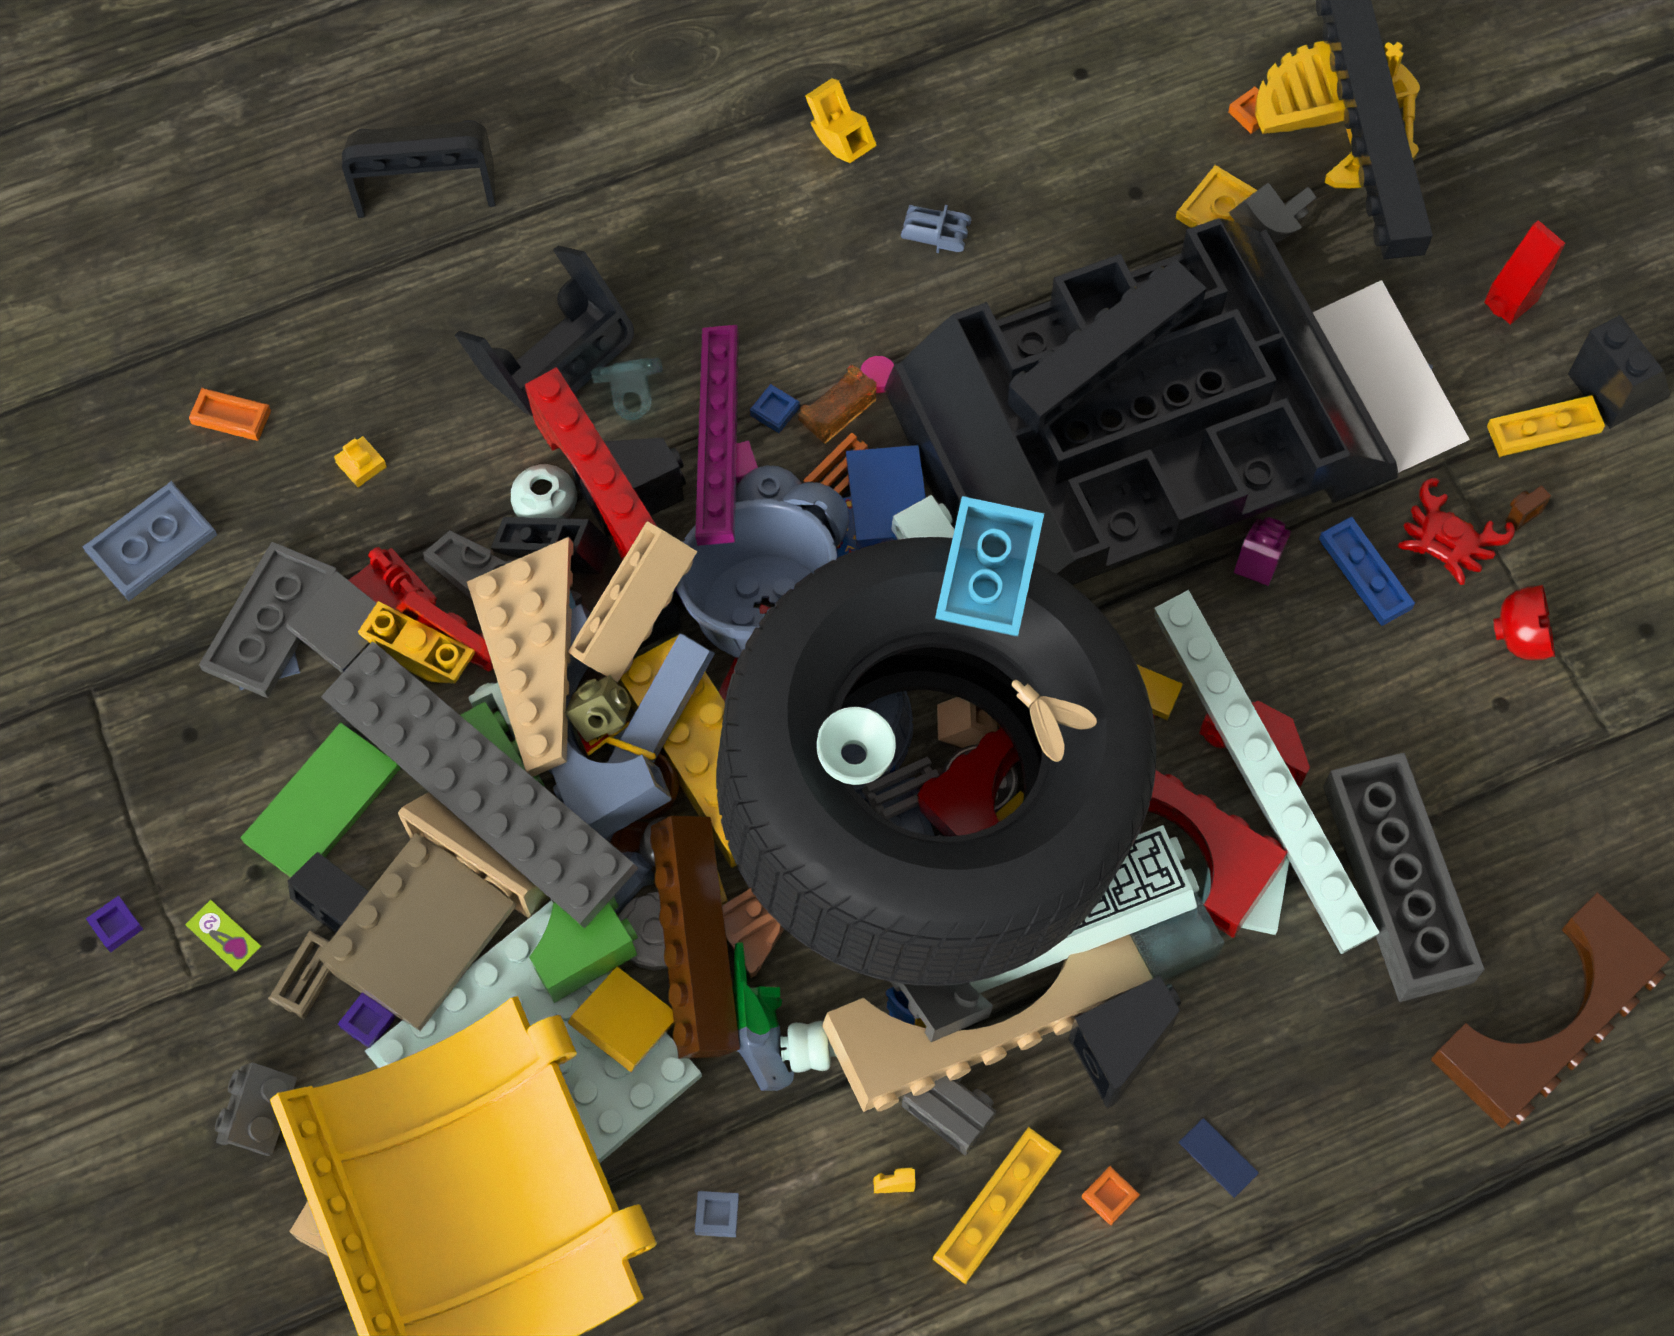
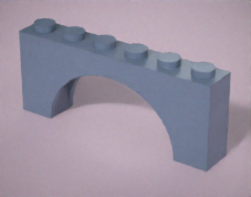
[548,604,672,838]

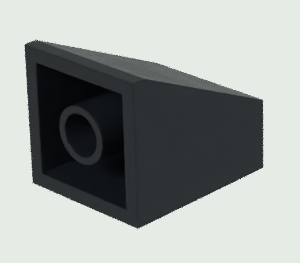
[1568,315,1670,429]
[570,438,686,537]
[1069,975,1181,1109]

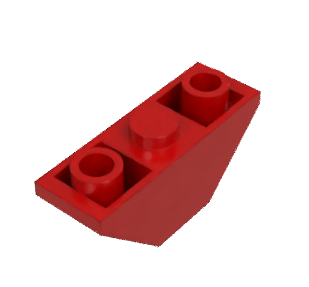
[1199,701,1310,787]

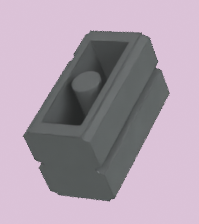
[902,1075,996,1156]

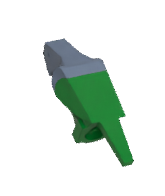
[732,942,794,1091]

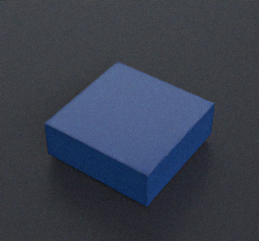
[750,384,800,433]

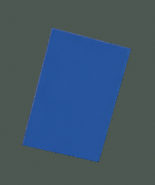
[846,445,926,548]

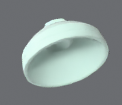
[511,464,577,519]
[817,707,896,785]

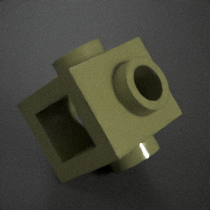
[565,675,632,742]

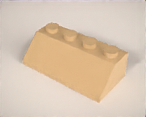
[398,792,550,918]

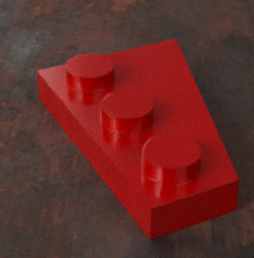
[393,590,493,672]

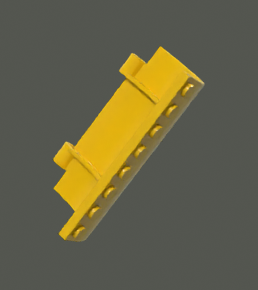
[270,996,657,1336]

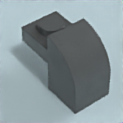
[1229,183,1317,244]

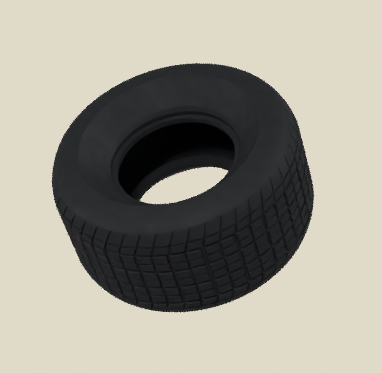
[716,537,1156,986]

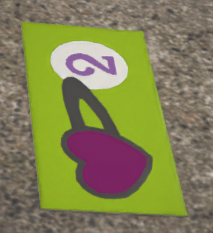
[185,900,261,972]

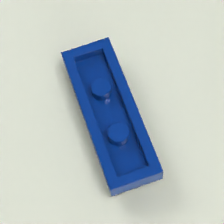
[1319,517,1415,626]

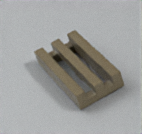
[268,931,332,1019]

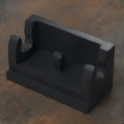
[287,852,369,934]

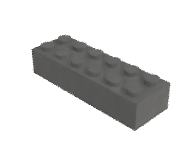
[1323,753,1485,1002]

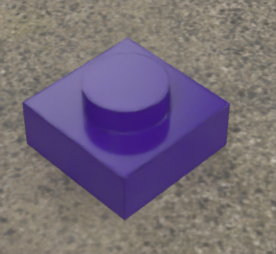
[86,895,143,953]
[338,992,396,1048]

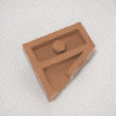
[722,888,784,978]

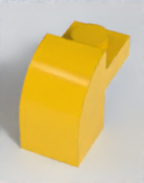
[805,78,877,163]

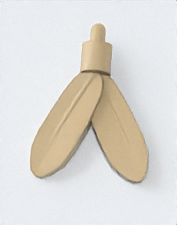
[1012,680,1097,762]

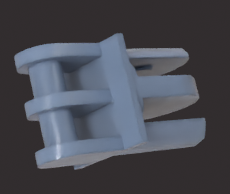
[900,205,972,253]

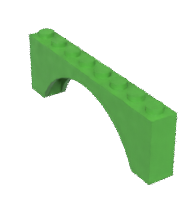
[460,702,638,1003]

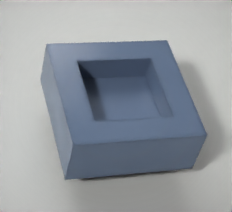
[695,1191,739,1237]

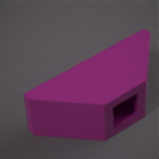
[1234,517,1291,586]

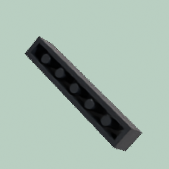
[1008,259,1207,434]

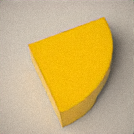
[873,1167,915,1193]

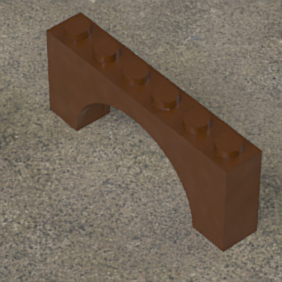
[1431,892,1670,1129]

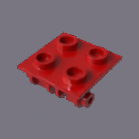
[348,547,437,608]

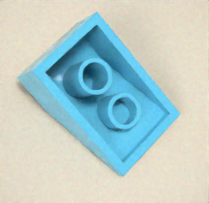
[935,496,1044,637]

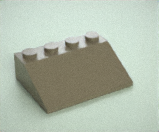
[317,833,517,1031]

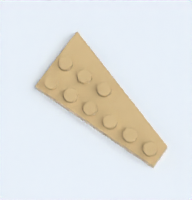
[467,537,574,777]

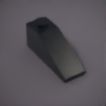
[491,517,612,574]

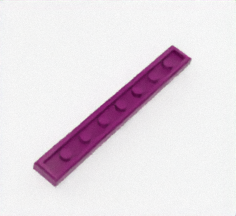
[695,325,739,546]

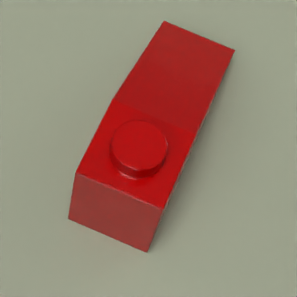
[1484,220,1565,325]

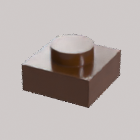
[1506,485,1551,531]

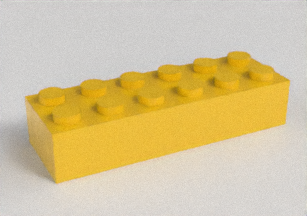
[618,635,736,868]

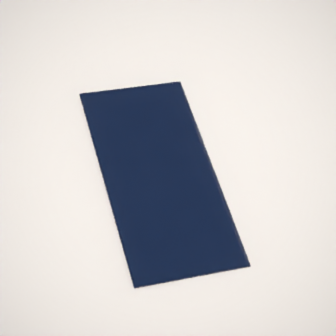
[1178,1118,1259,1198]

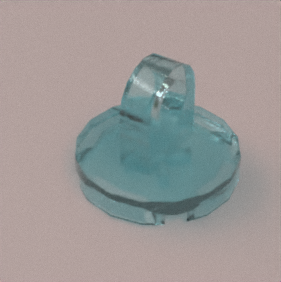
[591,357,663,420]

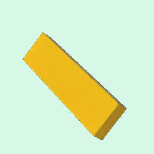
[933,1127,1062,1284]

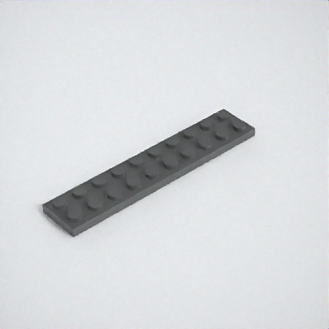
[321,641,638,928]

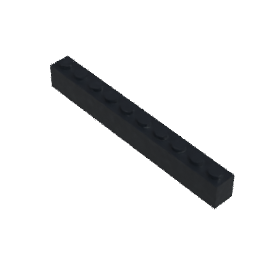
[1316,0,1433,260]

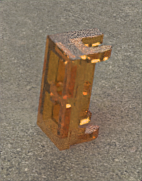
[798,365,877,444]

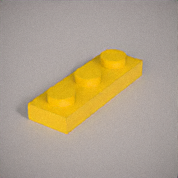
[1487,395,1605,457]

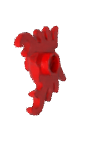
[1398,478,1515,585]

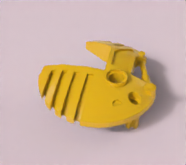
[1255,41,1420,189]

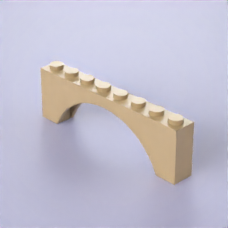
[822,934,1153,1112]

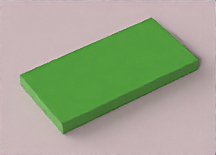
[241,722,401,877]

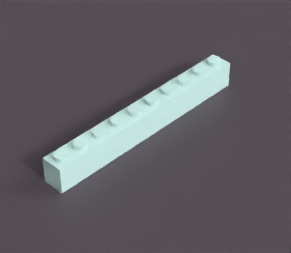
[1154,590,1379,954]

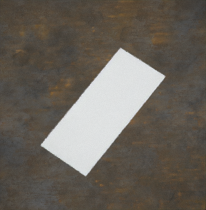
[1313,280,1470,473]

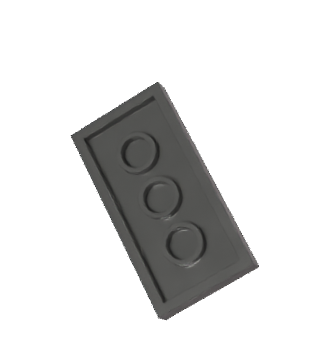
[199,542,338,698]

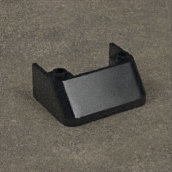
[342,120,496,218]
[455,246,634,417]

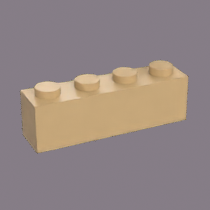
[568,521,697,683]

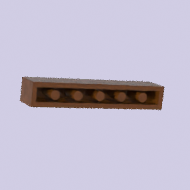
[650,816,740,1059]

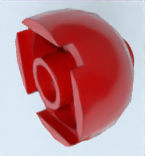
[1493,585,1555,661]

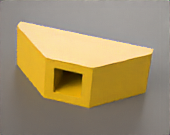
[358,601,475,684]

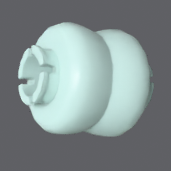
[780,1021,837,1073]

